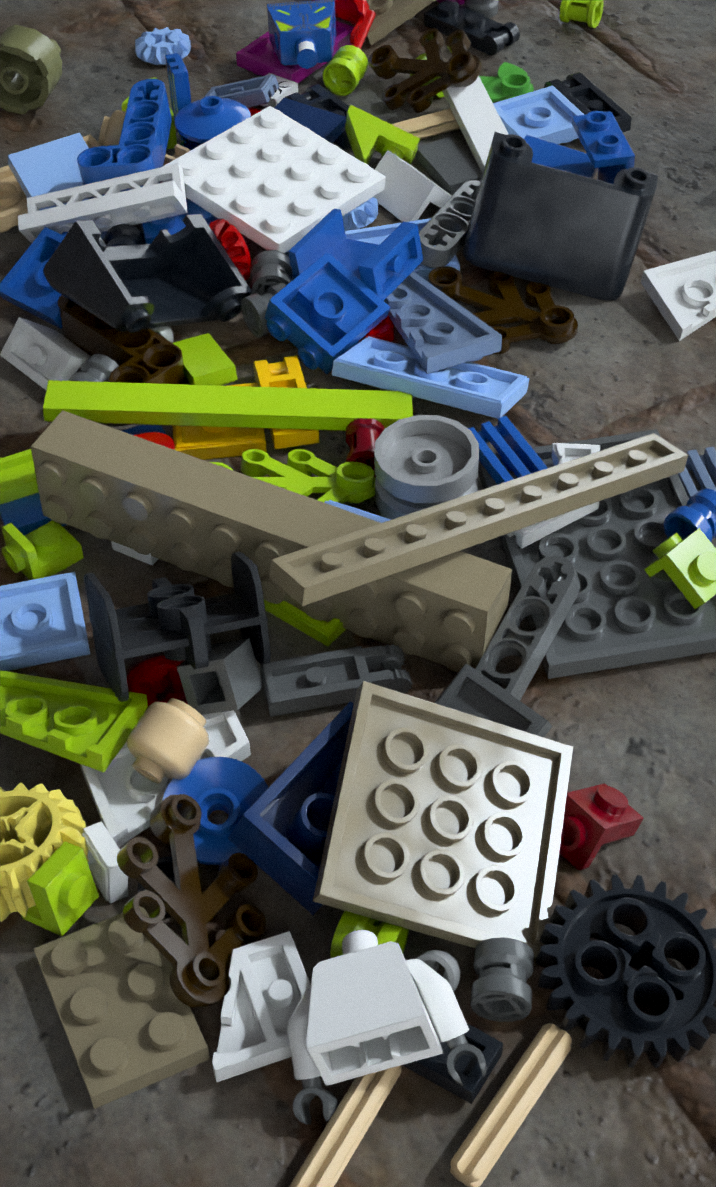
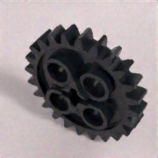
[536,874,716,1068]

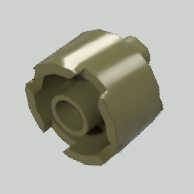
[0,25,62,114]

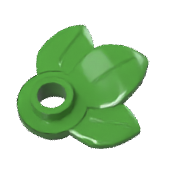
[479,62,534,102]

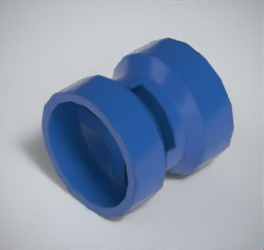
[664,488,716,543]

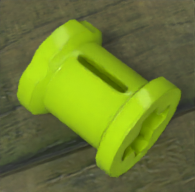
[560,0,604,28]

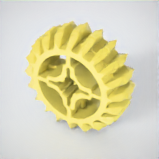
[0,782,89,922]

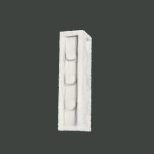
[18,163,188,243]

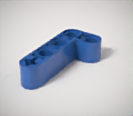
[77,79,172,199]

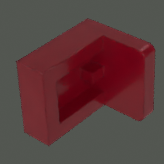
[559,783,644,870]

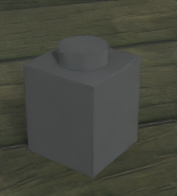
[177,638,263,715]

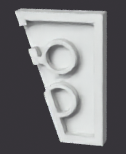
[641,251,716,341]
[80,710,251,848]

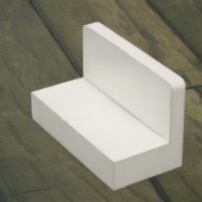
[374,150,452,222]
[0,317,90,390]

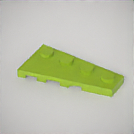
[0,670,148,773]

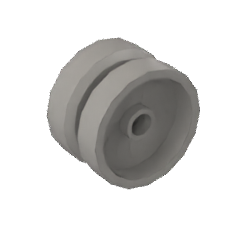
[374,415,479,520]

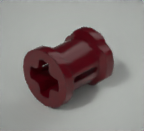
[345,418,385,478]

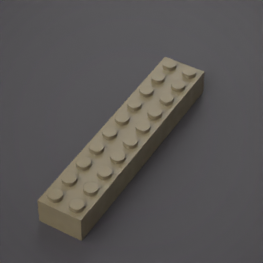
[31,410,512,672]

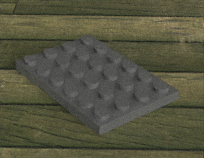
[478,429,716,679]

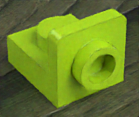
[2,520,84,580]

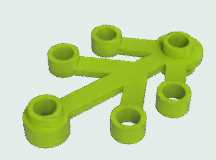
[210,449,376,504]

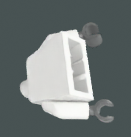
[287,930,487,1125]

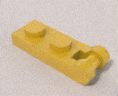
[253,355,319,449]

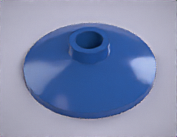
[175,96,251,143]
[162,757,268,865]

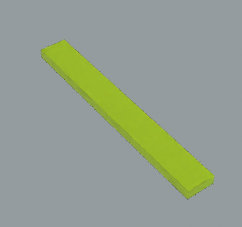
[43,380,413,431]

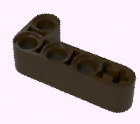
[58,295,186,384]

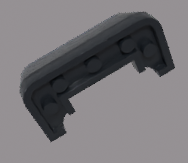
[463,132,658,301]
[43,214,252,333]

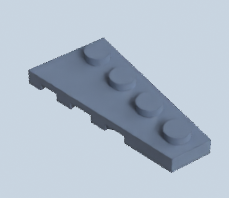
[384,271,502,374]

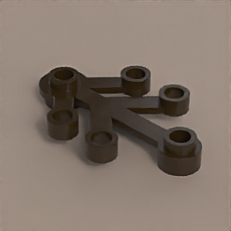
[368,28,482,113]
[428,266,578,354]
[117,794,266,1007]

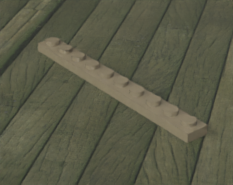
[269,433,688,606]

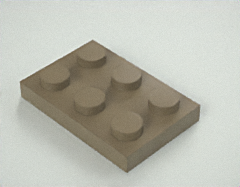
[33,906,210,1109]

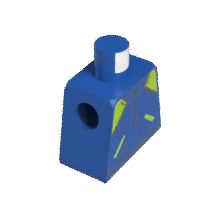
[267,0,336,69]

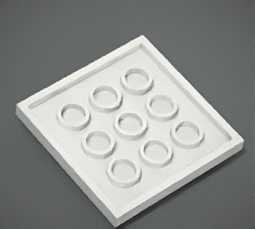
[162,106,386,253]

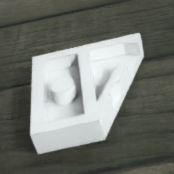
[212,931,311,1082]

